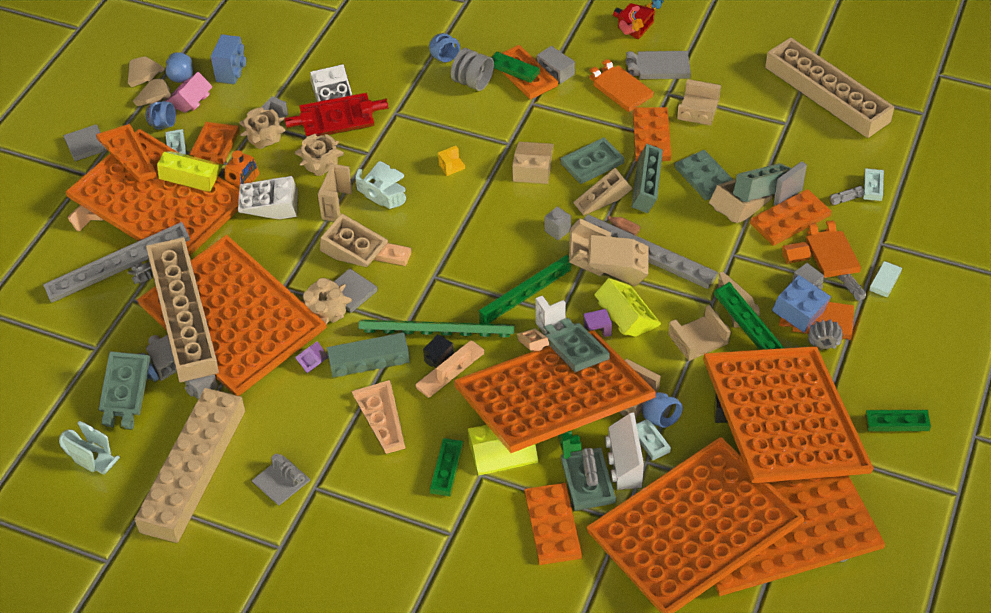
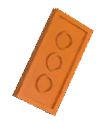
[501,45,558,100]
[633,107,671,161]
[750,189,831,246]
[525,483,582,565]

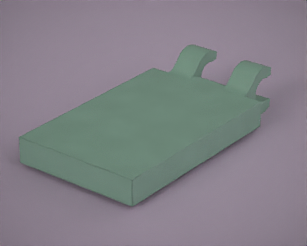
[544,318,610,372]
[99,352,151,429]

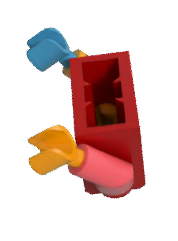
[613,0,664,39]

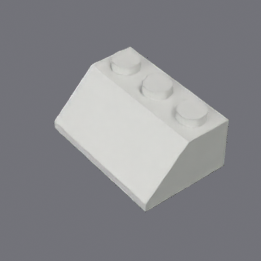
[605,413,644,490]

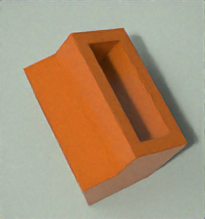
[782,242,812,264]

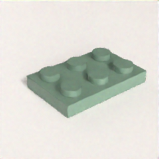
[561,138,625,184]
[675,150,733,201]
[561,448,616,511]

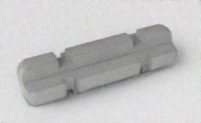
[829,186,864,205]
[838,274,866,301]
[582,448,598,486]

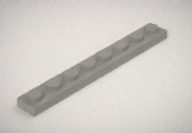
[583,214,718,289]
[43,222,191,302]

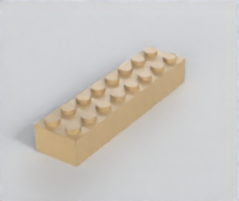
[765,38,894,138]
[146,237,219,382]
[135,388,245,543]

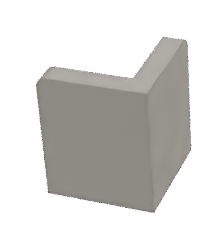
[262,96,288,118]

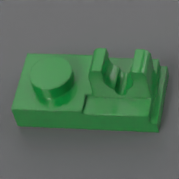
[558,430,582,459]

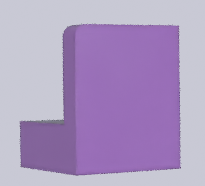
[583,309,612,337]
[295,341,328,373]

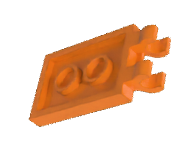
[589,59,654,112]
[189,122,240,164]
[806,220,861,278]
[779,302,854,340]

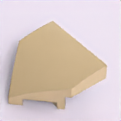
[128,57,164,88]
[133,79,172,106]

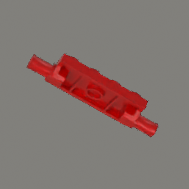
[284,93,389,137]

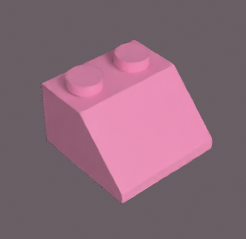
[166,72,212,113]

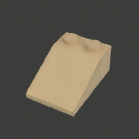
[512,142,554,184]
[709,180,773,223]
[320,214,388,267]
[588,235,649,287]

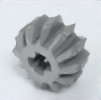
[808,319,843,350]

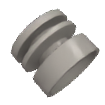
[451,48,494,91]

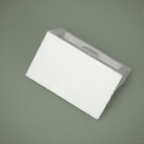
[535,296,566,334]

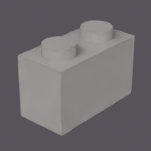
[537,46,575,84]

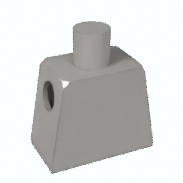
[146,335,177,381]

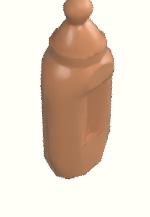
[607,216,640,236]

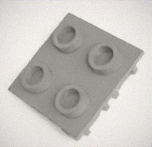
[128,259,153,284]
[252,454,310,505]

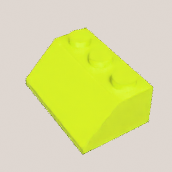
[157,151,223,192]
[594,278,661,337]
[468,425,538,476]

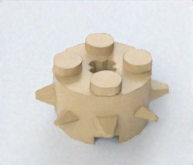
[240,107,285,149]
[295,134,344,176]
[302,278,352,325]

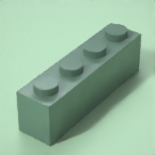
[631,144,663,213]
[733,163,792,202]
[327,333,410,377]

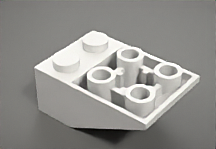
[310,65,352,102]
[238,176,298,219]

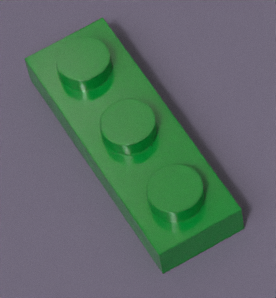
[491,51,540,83]
[865,410,931,431]
[430,438,464,497]

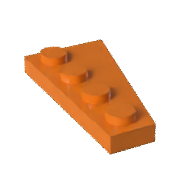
[96,124,157,183]

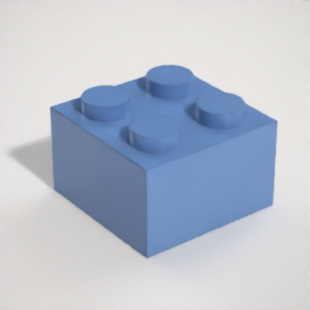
[211,34,246,84]
[772,275,831,332]

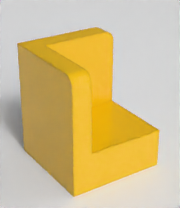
[438,146,465,176]

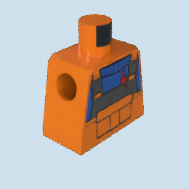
[225,150,259,189]

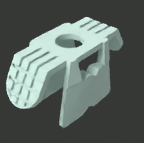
[356,161,406,209]
[59,421,120,475]

